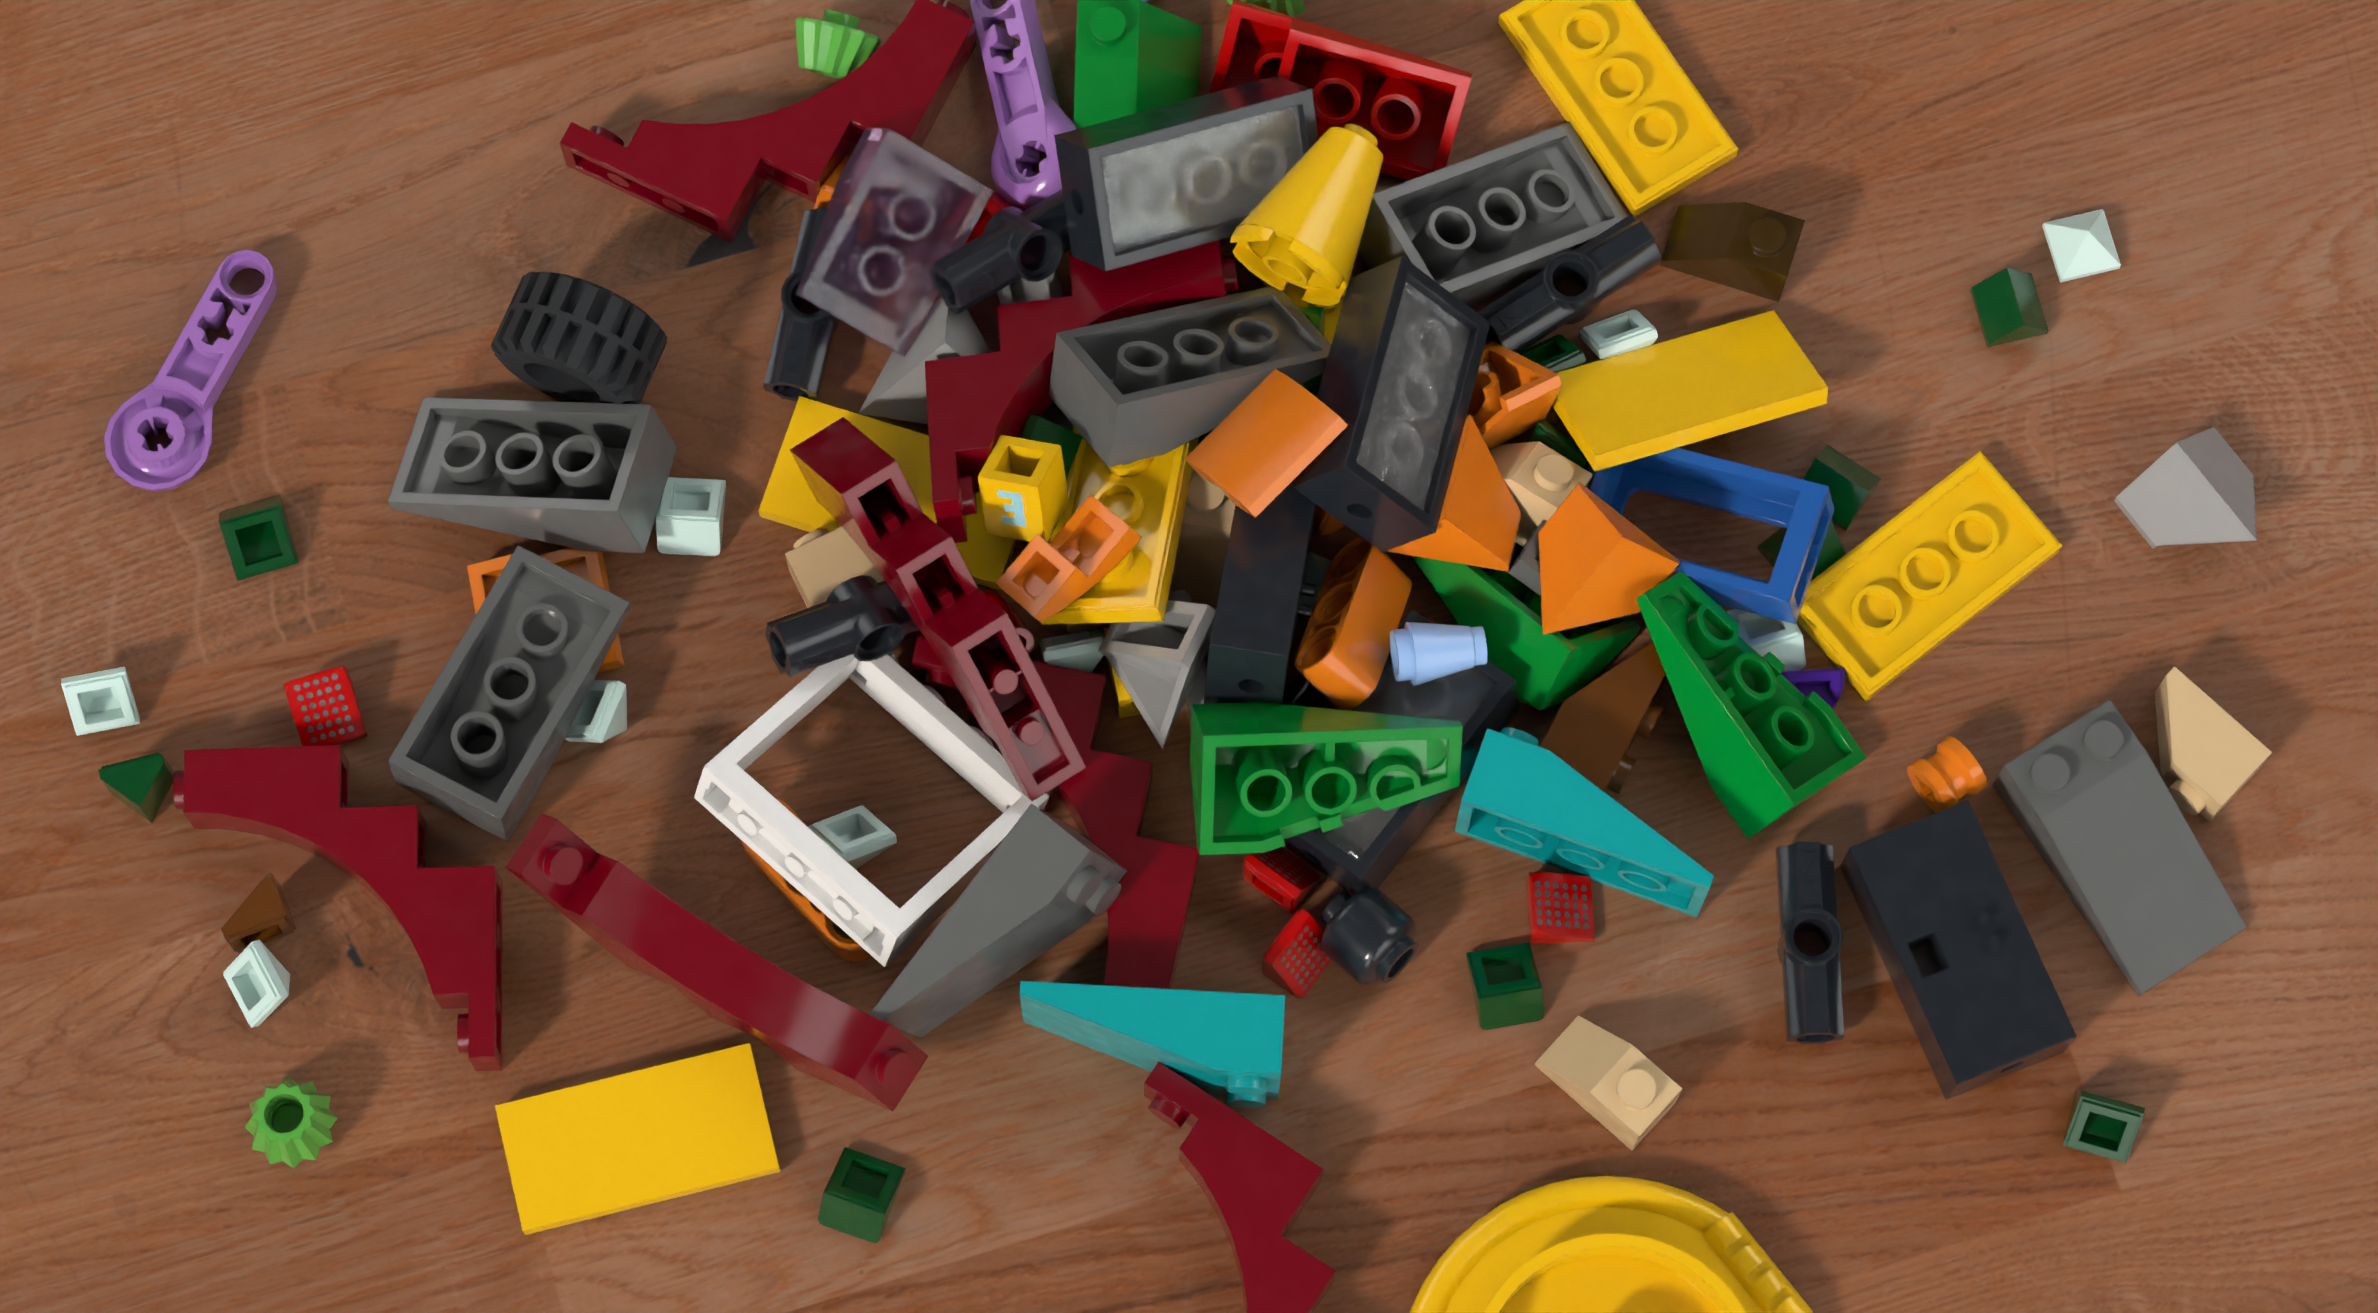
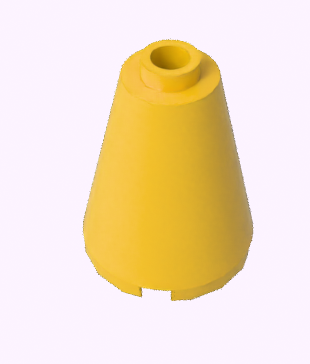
[1230,124,1383,306]

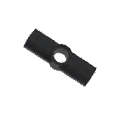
[929,190,1071,314]
[763,207,858,402]
[1477,214,1662,353]
[765,575,920,677]
[1776,842,1845,1044]

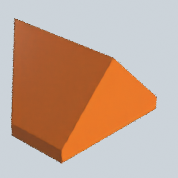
[1466,341,1562,450]
[1387,414,1521,572]
[1538,482,1680,635]

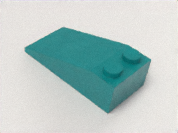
[1454,728,1714,918]
[1020,981,1285,1108]

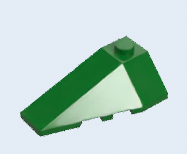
[1070,0,1201,251]
[1412,551,1641,711]
[1636,571,1867,839]
[1190,702,1463,855]

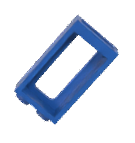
[1587,448,1835,624]

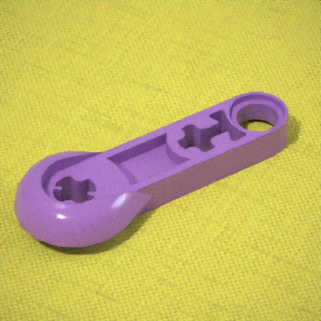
[970,0,1077,211]
[104,250,278,492]

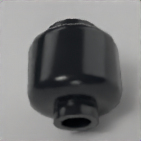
[1321,887,1418,984]

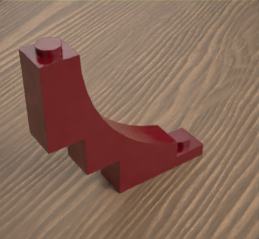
[560,0,976,242]
[925,240,1239,543]
[790,417,1086,801]
[912,637,1199,989]
[173,745,503,1071]
[505,813,928,1112]
[1144,1062,1336,1313]

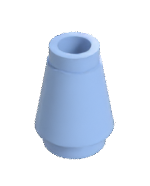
[1390,622,1487,686]

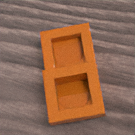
[996,494,1142,622]

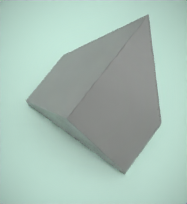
[858,297,991,424]
[2114,427,2257,549]
[1098,600,1216,749]

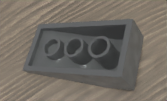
[1358,122,1627,308]
[1048,286,1331,467]
[388,397,677,553]
[388,546,631,842]
[1992,700,2246,997]
[870,803,1127,1038]

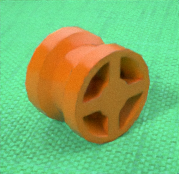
[1907,736,1988,813]

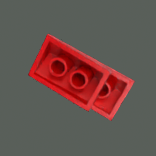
[1209,0,1472,180]

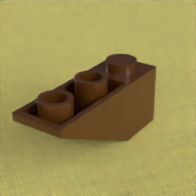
[1540,642,1668,794]

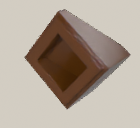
[221,873,296,953]

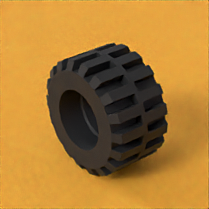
[491,272,667,404]

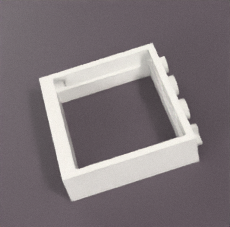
[694,652,1049,967]

